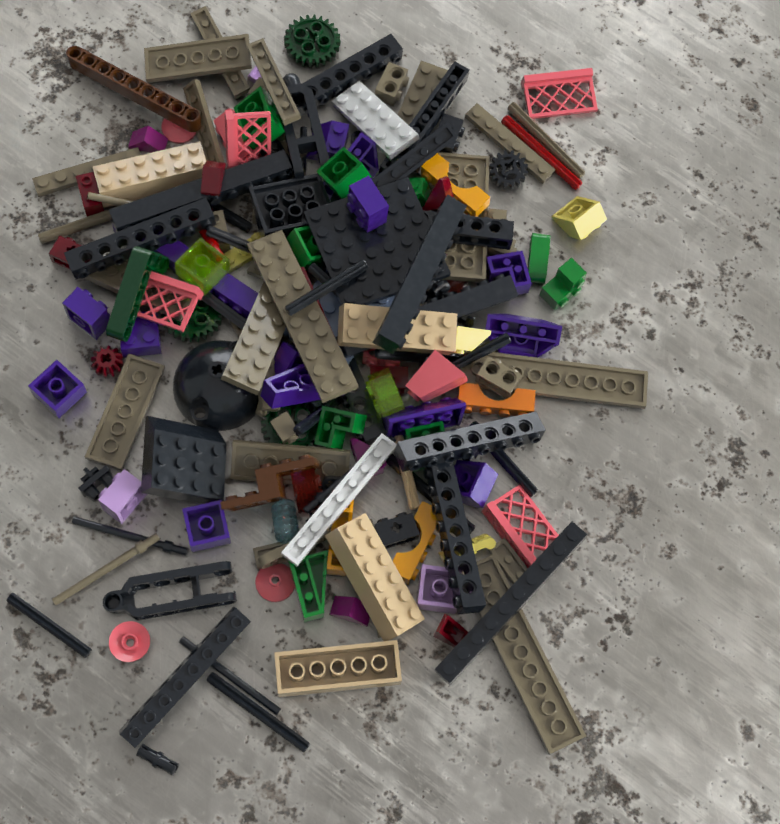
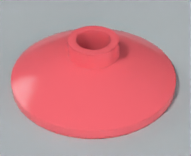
[161,118,196,144]
[255,563,295,602]
[109,621,150,662]

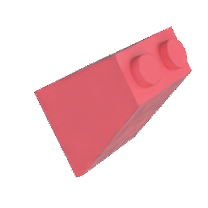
[405,350,468,402]

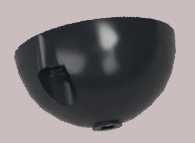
[173,340,259,431]

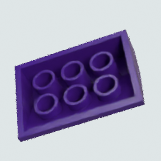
[381,397,466,437]

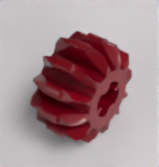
[90,345,124,378]

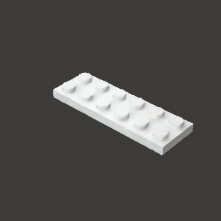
[331,81,420,160]

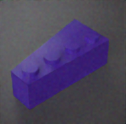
[260,364,345,409]

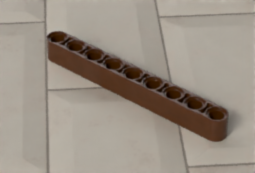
[66,46,202,132]

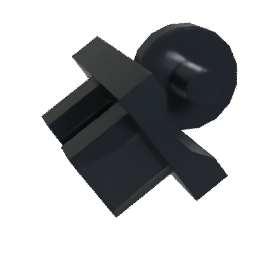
[78,465,113,502]

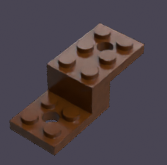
[220,455,320,512]

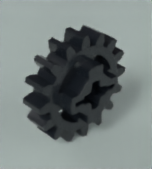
[489,150,528,189]

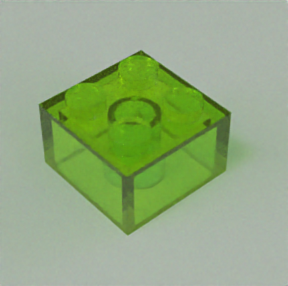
[175,238,230,296]
[366,367,405,418]

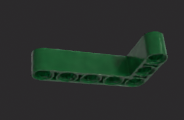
[106,246,169,342]

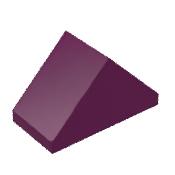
[128,126,168,153]
[329,595,370,627]

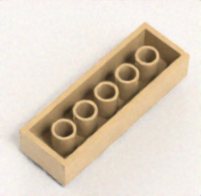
[93,141,206,208]
[337,303,457,355]
[325,513,425,641]
[274,640,402,697]

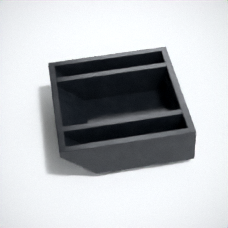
[141,416,226,504]

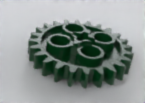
[284,14,341,67]
[161,300,223,342]
[261,402,319,447]

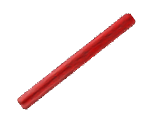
[501,115,582,190]

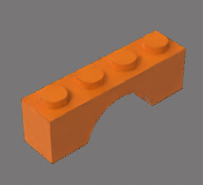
[457,383,536,417]

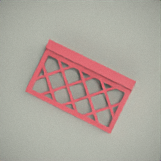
[521,68,598,119]
[225,110,271,169]
[137,271,204,332]
[481,485,559,568]

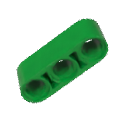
[527,232,551,284]

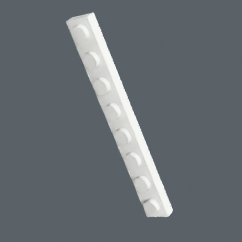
[281,433,397,567]

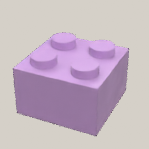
[98,469,147,524]
[416,564,462,614]

